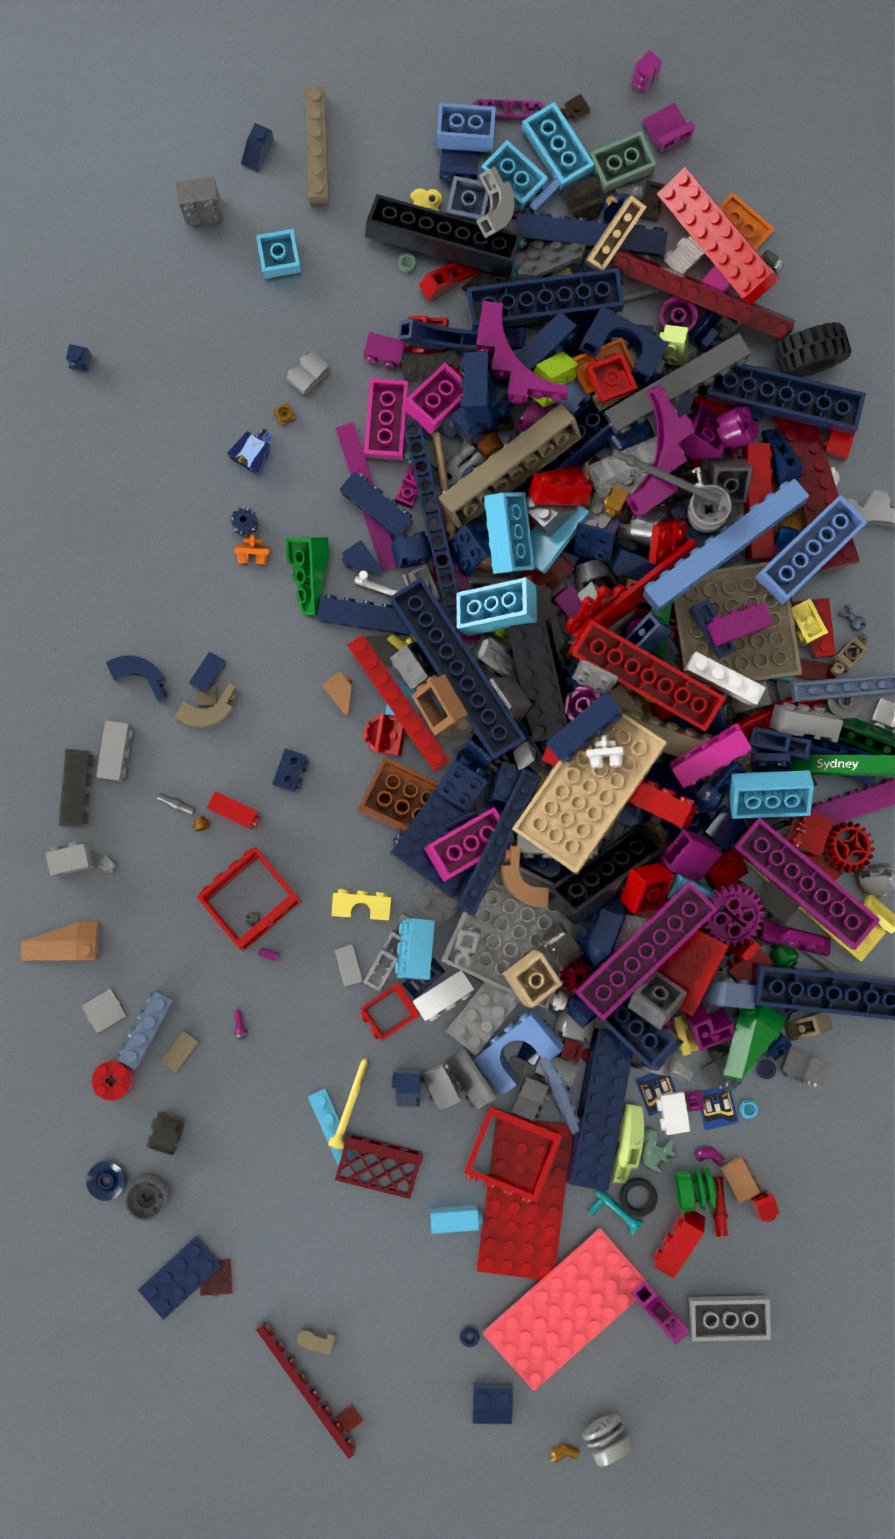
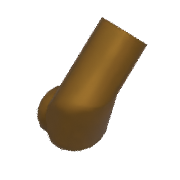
[550,1444,580,1463]

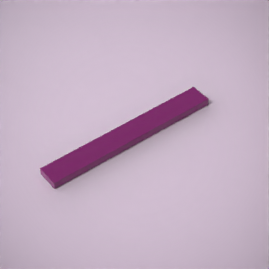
[335,422,396,571]

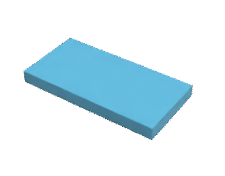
[530,506,590,574]

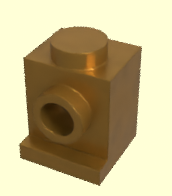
[604,485,630,519]

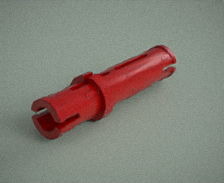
[713,1176,729,1237]

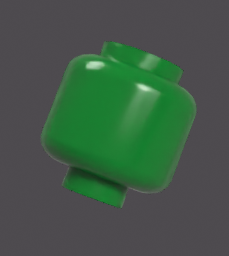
[770,943,799,967]

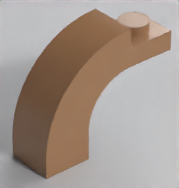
[500,846,549,908]

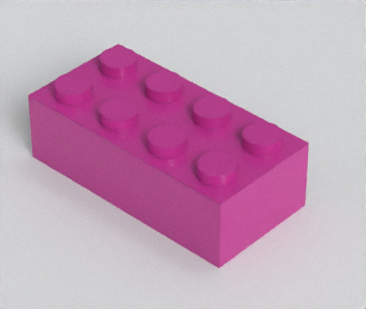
[364,378,409,461]
[424,807,514,882]

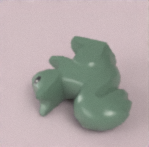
[641,1128,677,1174]

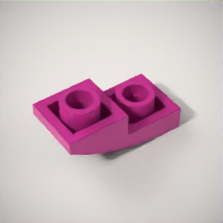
[395,464,425,509]

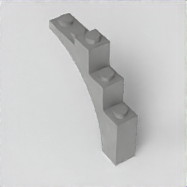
[805,489,895,528]

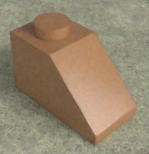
[322,671,352,717]

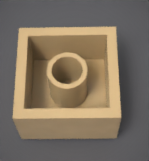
[503,950,562,1008]

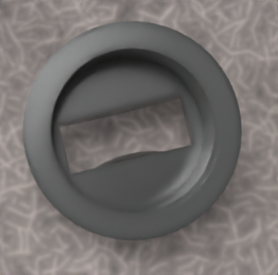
[245,912,259,927]

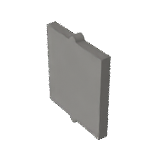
[82,989,127,1033]

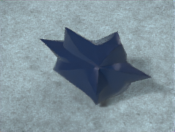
[680,777,723,820]

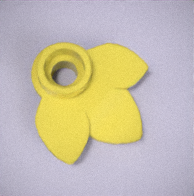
[410,189,442,211]

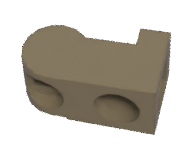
[298,1327,337,1356]

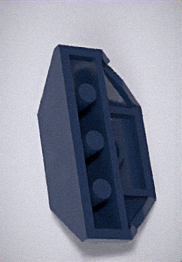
[575,894,626,969]

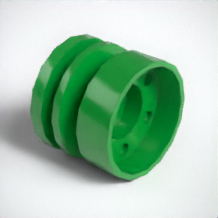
[675,1167,716,1213]

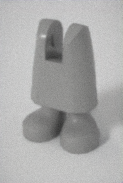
[433,440,487,489]

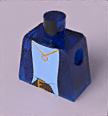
[227,427,271,476]

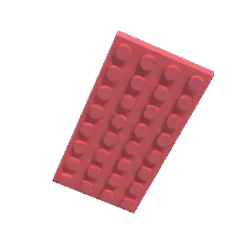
[483,1228,646,1391]

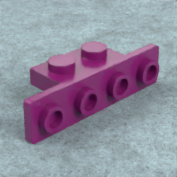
[761,921,831,956]

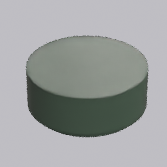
[398,253,416,273]

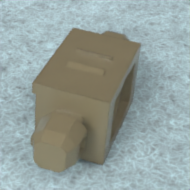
[831,634,869,676]

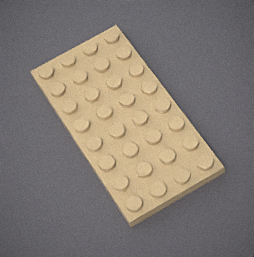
[512,714,668,874]

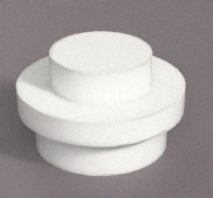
[551,991,567,1011]

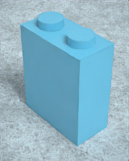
[430,1205,482,1234]

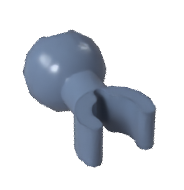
[839,604,867,631]

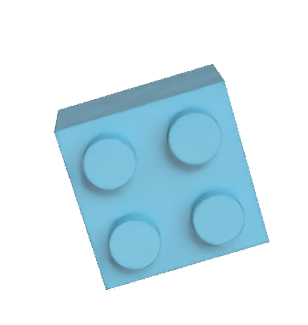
[256,229,301,279]

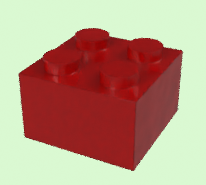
[620,862,675,914]

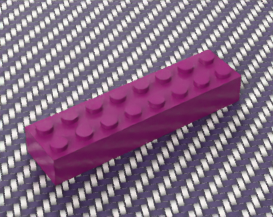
[732,818,880,950]
[575,881,718,1021]

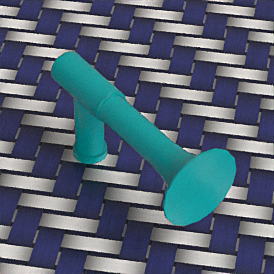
[587,1190,644,1235]

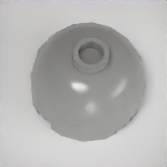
[858,863,895,898]

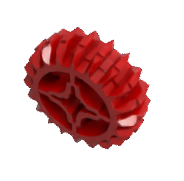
[823,821,875,873]

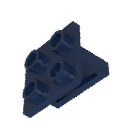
[751,748,793,773]

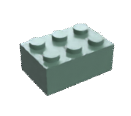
[589,131,657,194]

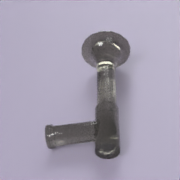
[706,1043,742,1092]

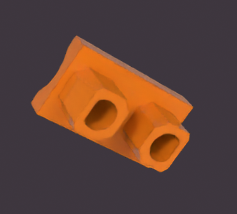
[234,533,271,564]

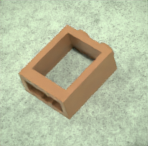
[412,674,468,736]

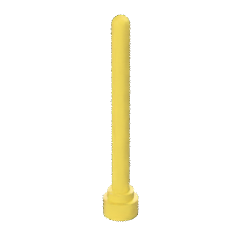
[328,1058,369,1150]

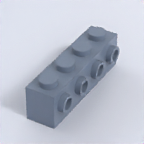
[118,990,175,1070]

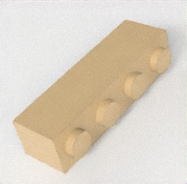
[584,196,646,271]

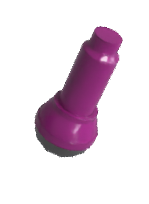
[234,1010,248,1040]

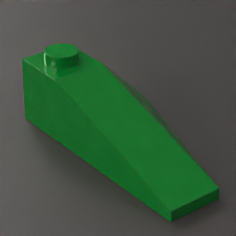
[286,537,329,615]
[723,1004,786,1081]

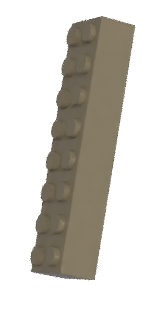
[438,404,582,530]

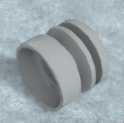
[687,485,731,533]
[581,1414,634,1466]

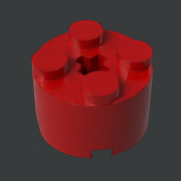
[92,1060,134,1101]

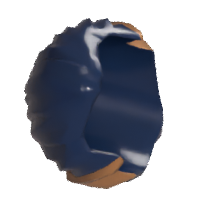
[603,193,630,224]

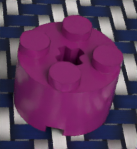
[657,297,698,333]
[515,399,554,432]
[716,406,760,451]
[564,686,602,721]

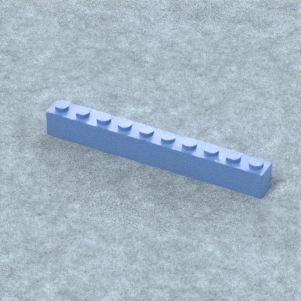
[643,479,809,613]

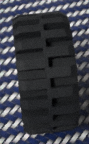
[774,322,852,377]

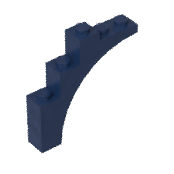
[398,319,526,358]

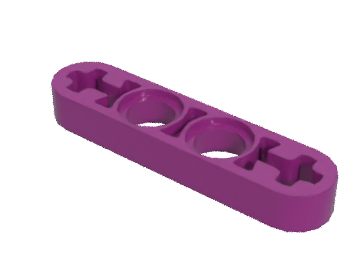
[473,99,545,121]

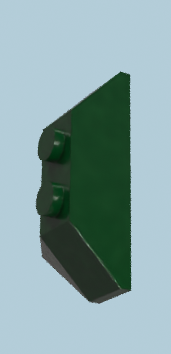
[837,718,895,755]

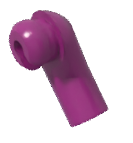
[695,1147,725,1166]

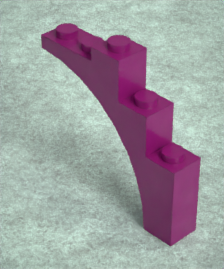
[476,301,568,404]
[625,385,695,516]

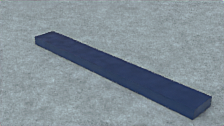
[456,769,541,916]

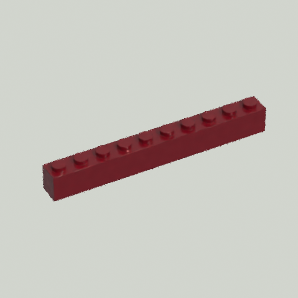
[610,248,795,339]

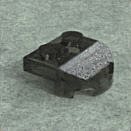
[562,174,606,221]

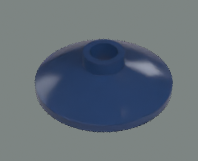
[86,1161,125,1201]

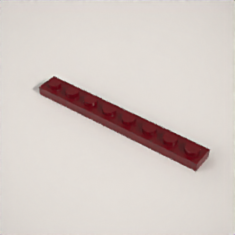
[256,1321,356,1459]

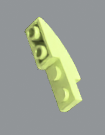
[610,1104,644,1184]

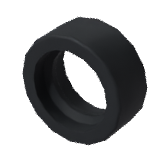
[620,1178,658,1217]

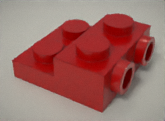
[585,353,638,403]
[649,518,687,564]

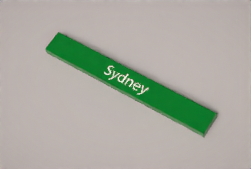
[793,755,895,776]

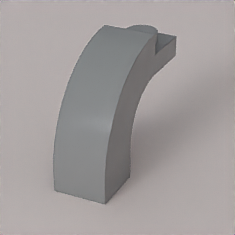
[477,166,514,238]

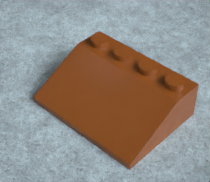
[358,757,439,834]

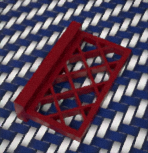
[335,1133,423,1199]

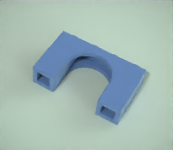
[473,1009,564,1096]

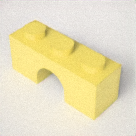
[331,889,392,920]

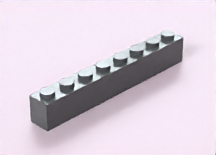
[604,333,751,435]

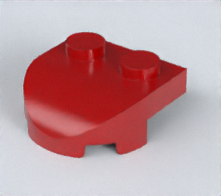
[364,714,405,756]

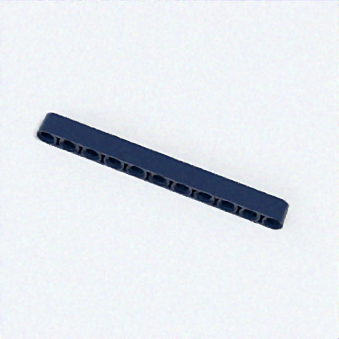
[404,420,459,626]

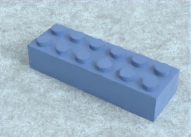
[755,494,868,605]

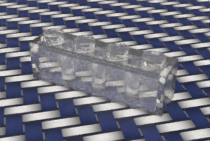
[587,436,657,492]

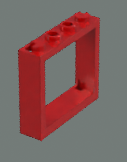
[197,846,302,952]
[463,1105,562,1204]

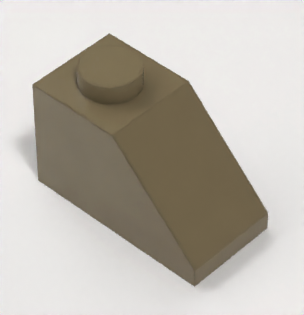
[784,1012,833,1041]

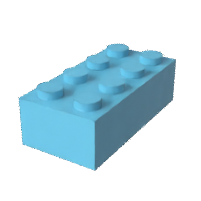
[522,102,595,192]
[484,492,534,574]
[457,578,537,636]
[729,771,814,819]

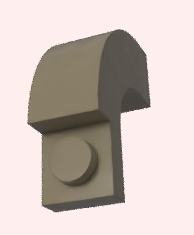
[174,683,238,728]

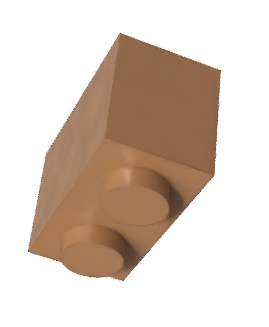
[719,1156,760,1204]

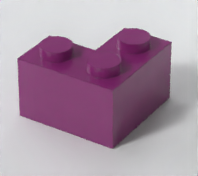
[685,1003,734,1051]

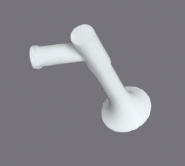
[354,571,398,596]

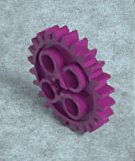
[702,884,765,947]

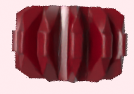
[558,959,592,993]

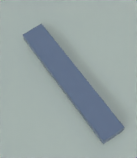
[790,674,895,702]

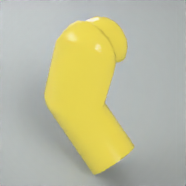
[387,633,415,650]

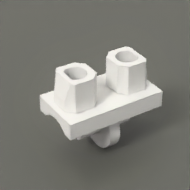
[587,735,625,769]

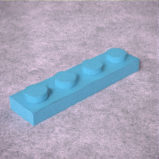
[308,1088,356,1165]

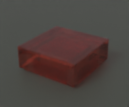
[336,1404,364,1433]

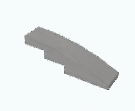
[363,913,412,992]

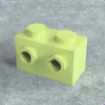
[660,325,689,366]

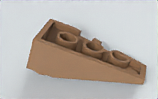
[21,921,99,961]

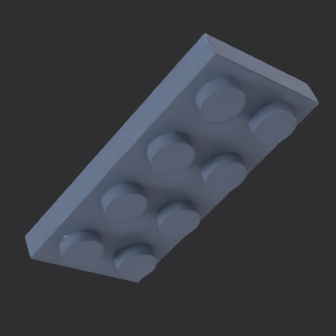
[539,1057,580,1134]

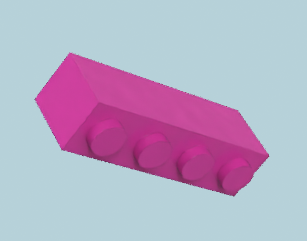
[669,723,752,788]

